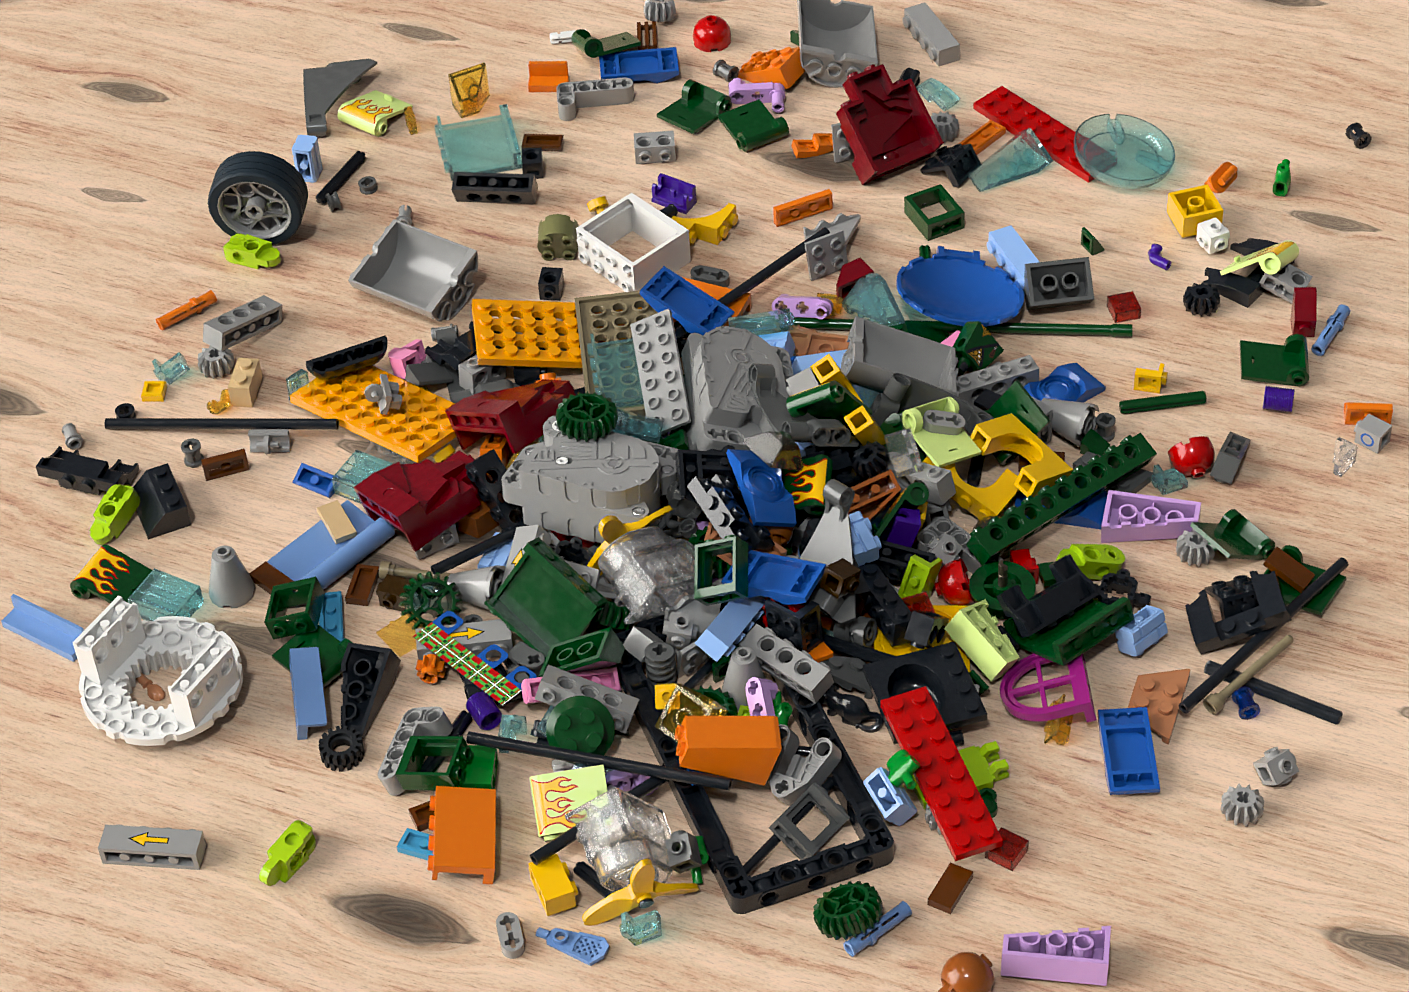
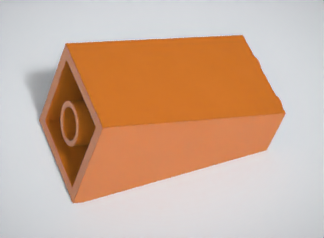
[675,716,782,786]

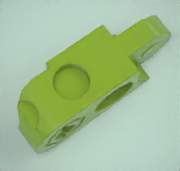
[223,233,281,269]
[89,484,140,545]
[1056,544,1125,580]
[259,820,316,886]

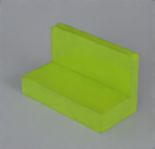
[898,554,943,607]

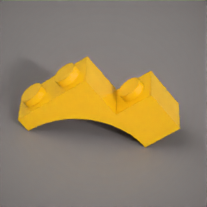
[671,203,738,245]

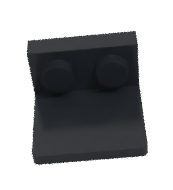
[920,144,981,187]
[1205,575,1259,620]
[764,599,824,653]

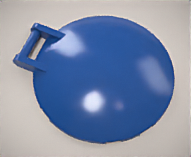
[896,246,1024,326]

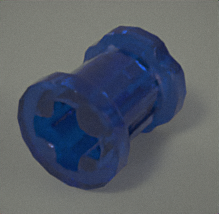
[1232,687,1260,720]

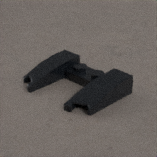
[1203,238,1295,308]
[675,449,735,508]
[1185,571,1292,655]

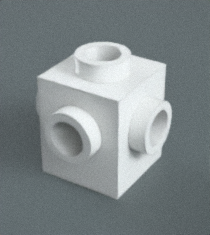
[1196,218,1230,254]

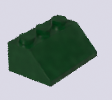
[539,627,625,677]

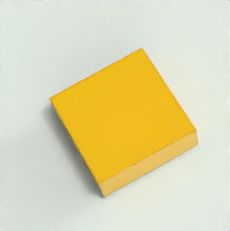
[141,381,167,402]

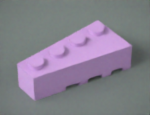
[1101,490,1201,543]
[1001,926,1111,986]

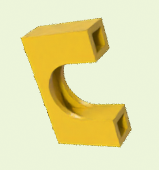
[810,354,888,446]
[970,413,1073,497]
[923,456,1020,524]

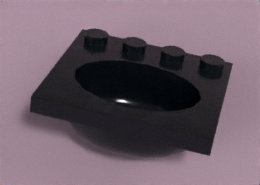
[863,641,987,744]

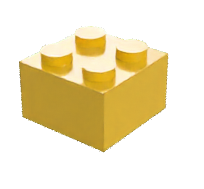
[1167,184,1224,238]

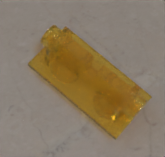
[1044,694,1073,745]

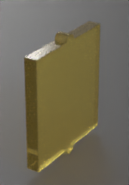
[376,615,421,657]

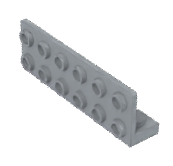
[630,309,691,438]

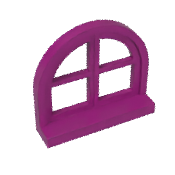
[1000,653,1097,722]

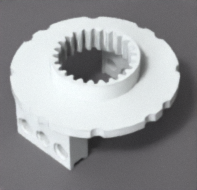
[73,596,243,746]

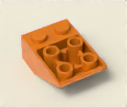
[738,47,805,89]

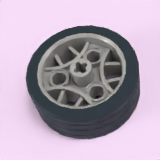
[207,151,308,245]

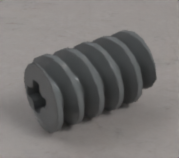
[645,641,677,689]

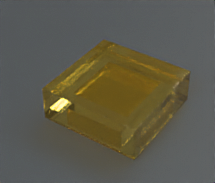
[404,106,418,135]

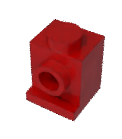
[1010,549,1039,584]

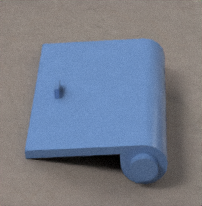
[267,500,395,590]

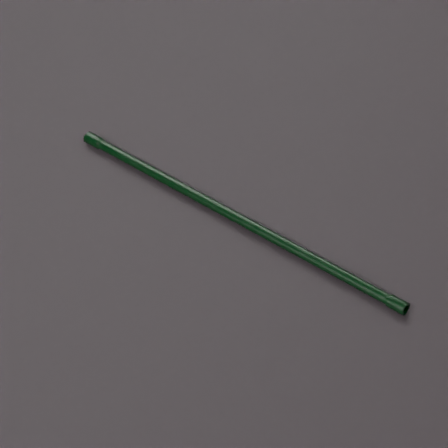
[735,316,1132,337]

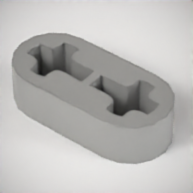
[922,410,965,435]
[496,912,525,959]

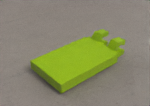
[912,741,1009,809]

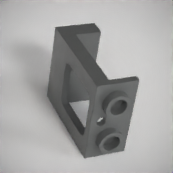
[769,782,850,860]

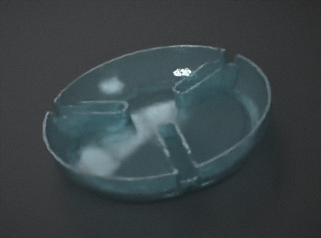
[1074,114,1175,189]

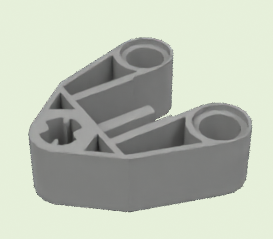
[768,724,842,806]

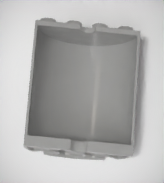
[797,0,878,88]
[348,219,478,322]
[841,316,959,397]

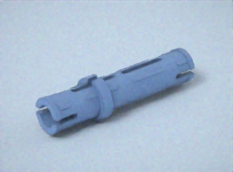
[1311,304,1351,356]
[843,901,912,957]

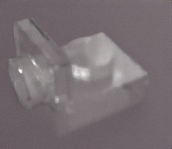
[1333,437,1358,477]

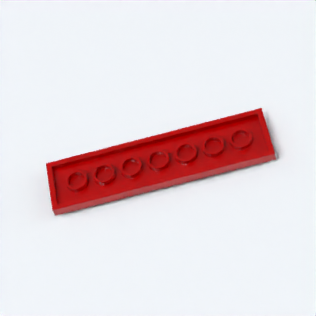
[973,86,1117,183]
[880,686,1003,861]

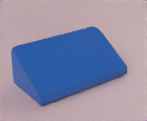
[292,463,344,498]

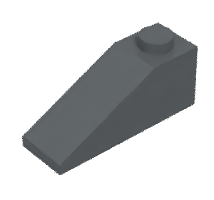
[1210,431,1251,484]

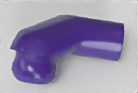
[1148,243,1172,270]

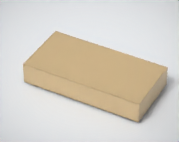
[317,500,357,544]

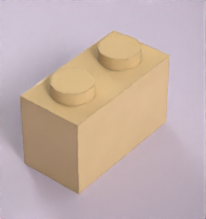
[228,358,263,408]

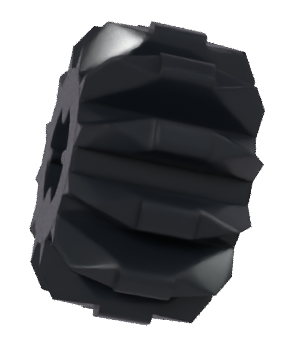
[1183,282,1220,317]
[850,441,891,480]

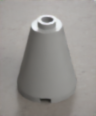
[1041,398,1099,447]
[209,546,255,609]
[447,565,506,610]
[721,646,766,711]

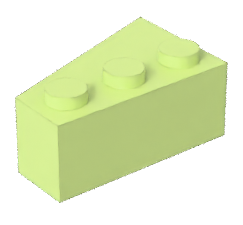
[944,599,1020,682]

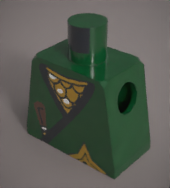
[953,321,1004,375]

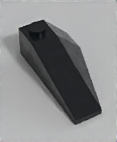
[341,642,401,739]

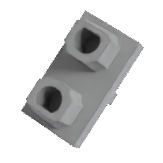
[364,374,402,415]
[248,429,291,455]

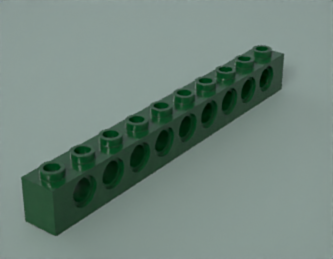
[966,433,1157,566]

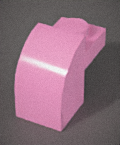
[388,339,426,379]

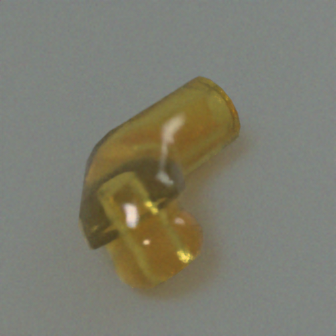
[207,389,231,415]

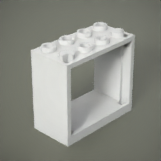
[576,193,691,292]

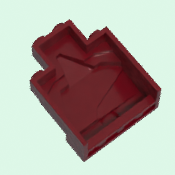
[836,64,944,185]
[445,379,576,454]
[354,450,490,552]

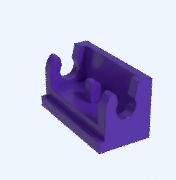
[651,173,697,214]
[884,508,921,547]

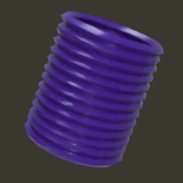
[1263,386,1295,412]
[466,692,503,731]

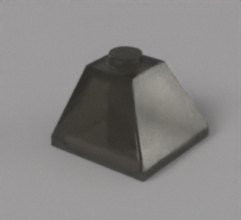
[743,431,804,471]

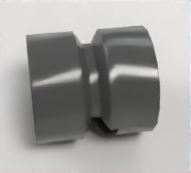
[833,615,877,648]

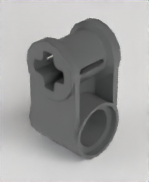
[503,642,545,678]

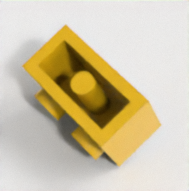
[528,854,578,916]

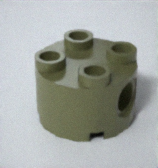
[537,214,579,261]

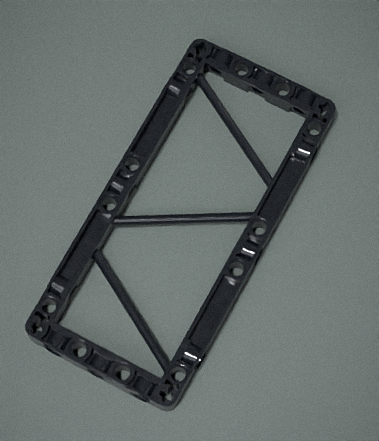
[613,602,894,914]

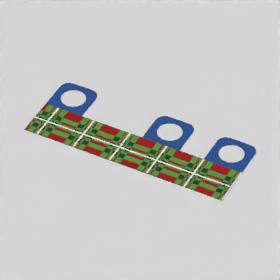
[413,611,537,706]

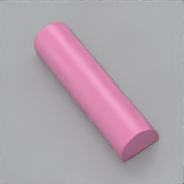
[521,667,621,704]

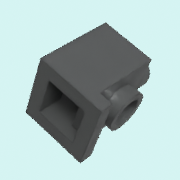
[665,830,702,874]

